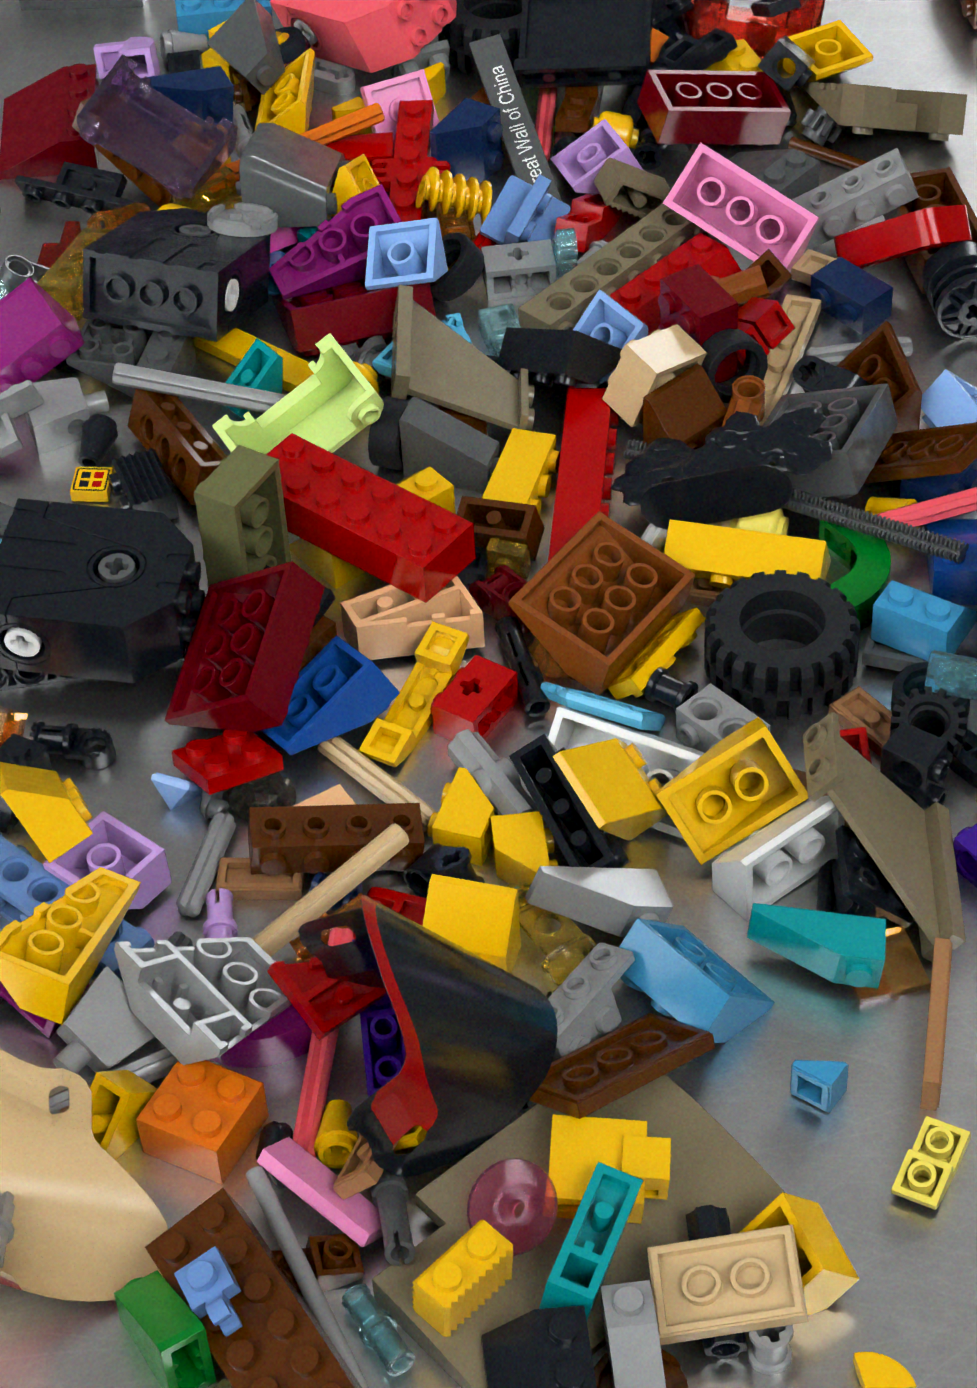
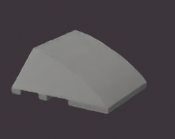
[114,937,291,1065]

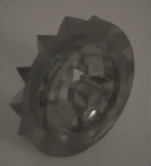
[229,772,296,822]

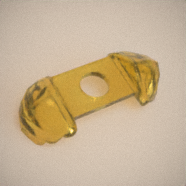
[506,882,597,986]

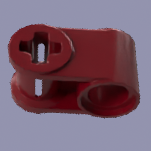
[469,564,531,634]

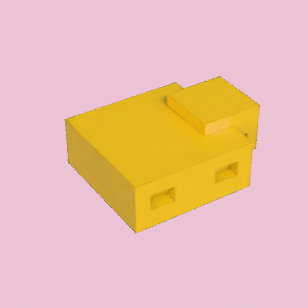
[546,1114,671,1224]

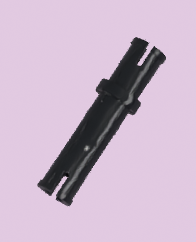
[495,616,550,717]

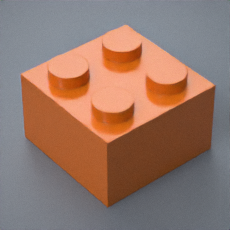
[136,1060,269,1185]

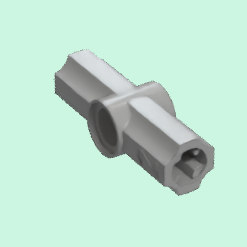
[447,729,539,816]

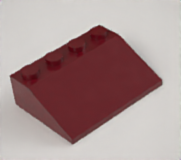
[0,64,100,180]
[272,279,436,356]
[164,561,325,732]

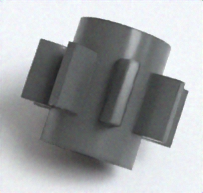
[800,105,842,146]

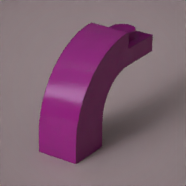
[209,1004,312,1068]

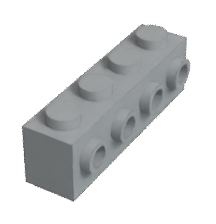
[792,148,919,253]

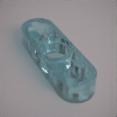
[552,228,578,278]

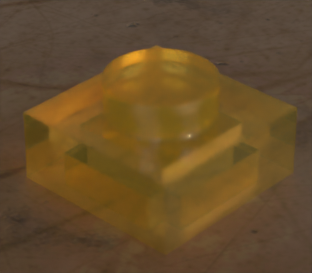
[486,538,532,580]

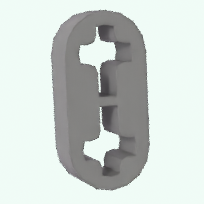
[314,58,356,96]

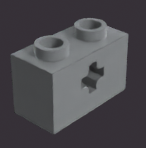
[481,239,557,300]

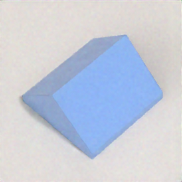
[365,217,448,290]
[573,289,648,383]

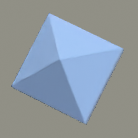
[151,772,202,810]

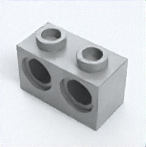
[676,683,771,753]

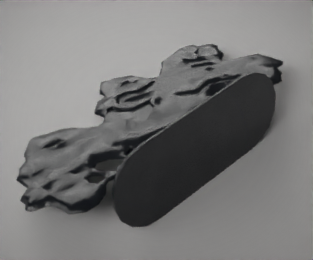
[611,407,832,530]

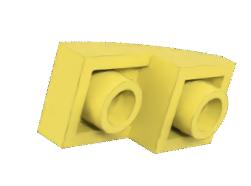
[891,1116,971,1210]

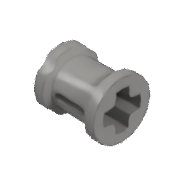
[748,1325,794,1376]

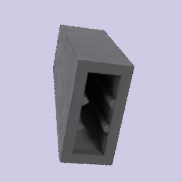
[207,0,285,95]
[399,397,500,493]

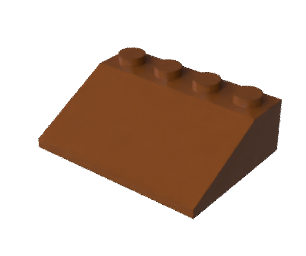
[509,511,696,696]

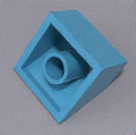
[871,580,977,664]

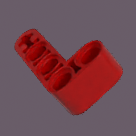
[834,205,972,269]

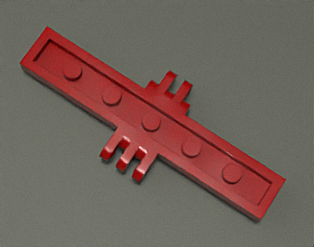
[371,100,451,222]

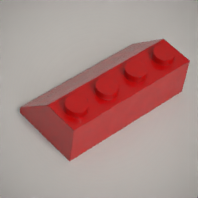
[609,233,742,336]

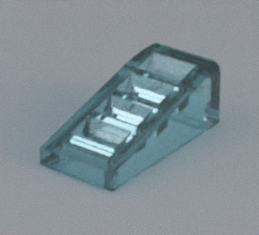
[477,303,521,357]

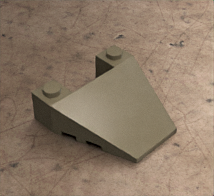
[803,82,967,141]

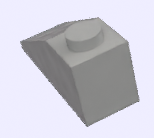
[525,866,674,937]
[600,1280,666,1388]

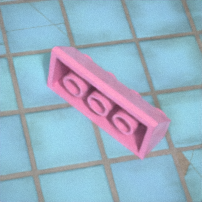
[663,142,819,273]

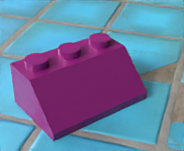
[0,277,84,393]

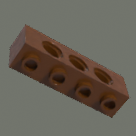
[127,388,228,505]

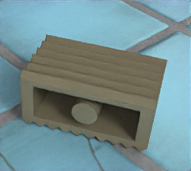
[594,158,671,219]

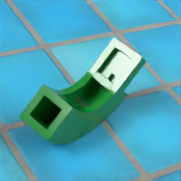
[819,520,891,631]

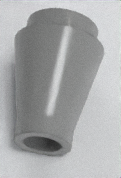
[160,29,208,59]

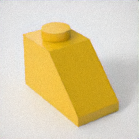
[90,1070,158,1160]

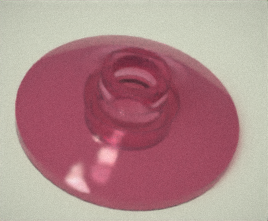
[467,1158,558,1256]

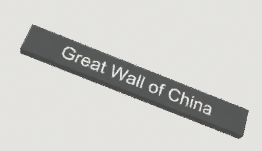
[469,34,562,201]

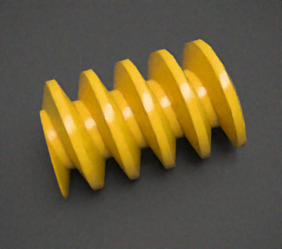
[416,167,492,225]

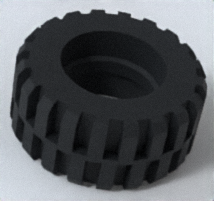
[438,0,523,78]
[704,570,860,720]

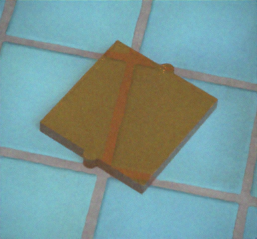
[852,926,931,1005]

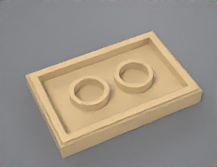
[647,1224,809,1345]

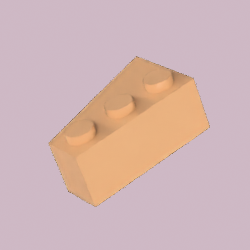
[340,576,485,660]

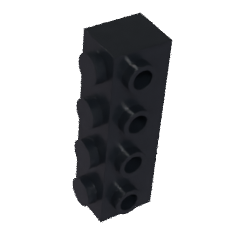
[509,733,631,868]

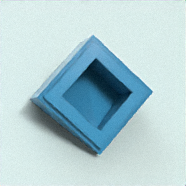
[790,1060,849,1113]

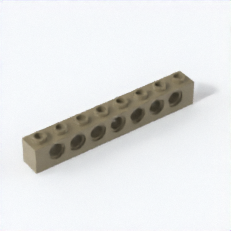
[518,204,711,330]

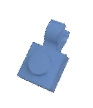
[174,1246,243,1337]

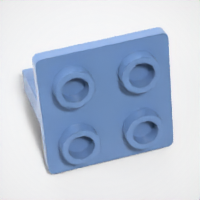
[480,174,571,245]

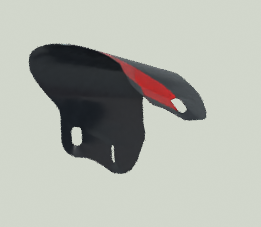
[298,895,558,1177]

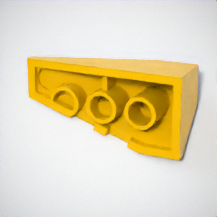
[0,867,141,1025]

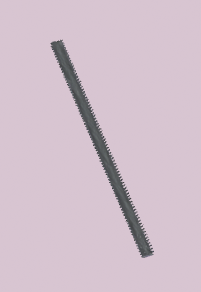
[623,439,969,564]

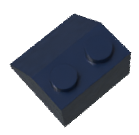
[430,98,504,183]

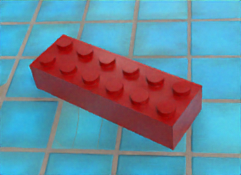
[266,433,476,603]

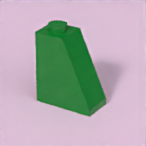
[114,1270,217,1388]

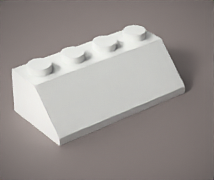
[548,707,704,839]

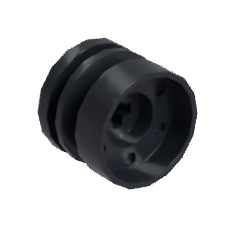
[921,241,977,339]

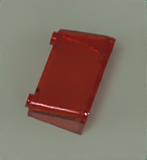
[685,0,825,58]

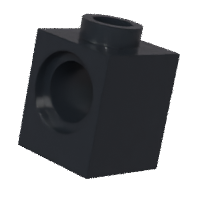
[758,36,816,92]

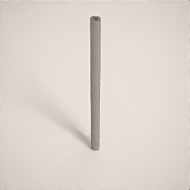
[246,1166,369,1388]

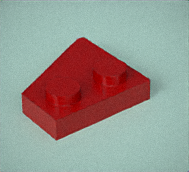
[267,957,388,1041]

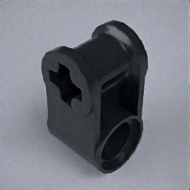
[793,356,868,393]
[404,843,485,898]

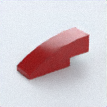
[552,194,623,253]

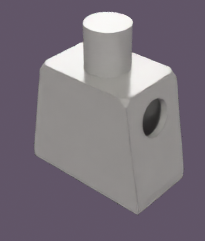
[24,377,110,455]
[53,966,156,1074]

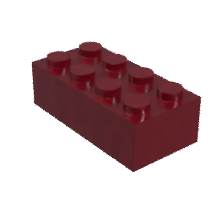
[637,69,791,146]

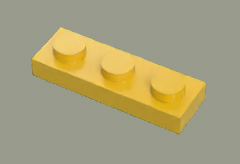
[607,607,706,700]

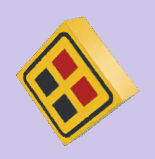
[70,467,113,502]

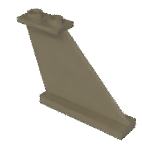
[391,285,535,431]
[803,712,966,962]

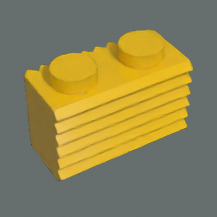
[412,1220,513,1337]

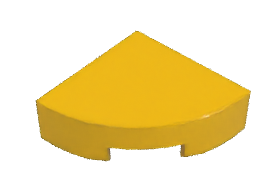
[853,1352,916,1388]

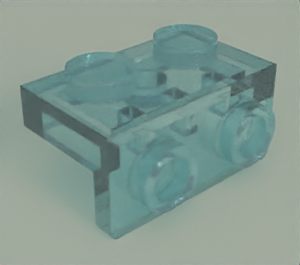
[924,650,977,700]

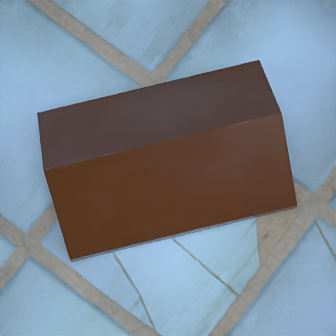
[837,321,922,433]

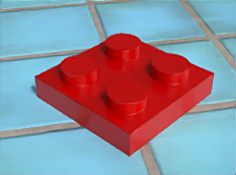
[172,730,284,795]

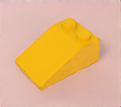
[655,716,808,865]
[553,738,668,841]

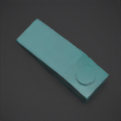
[747,903,886,989]
[539,1162,643,1321]

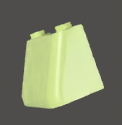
[212,333,384,454]

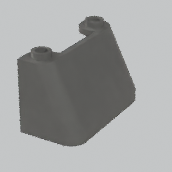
[239,123,350,227]

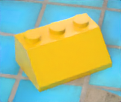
[254,48,315,134]
[0,762,93,863]

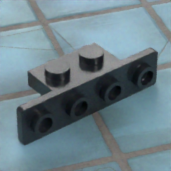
[14,161,142,222]

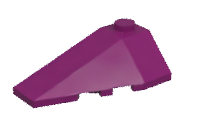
[269,184,402,299]

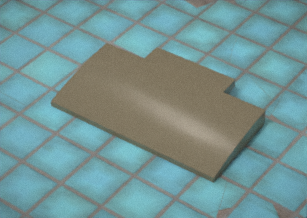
[372,1074,786,1388]

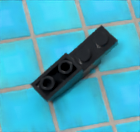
[621,28,738,129]

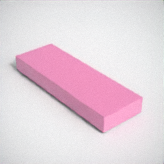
[257,1137,383,1247]

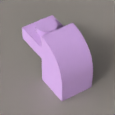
[93,37,160,82]

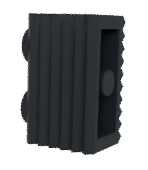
[108,447,179,520]

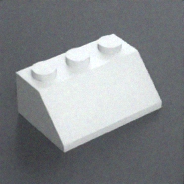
[712,796,845,921]

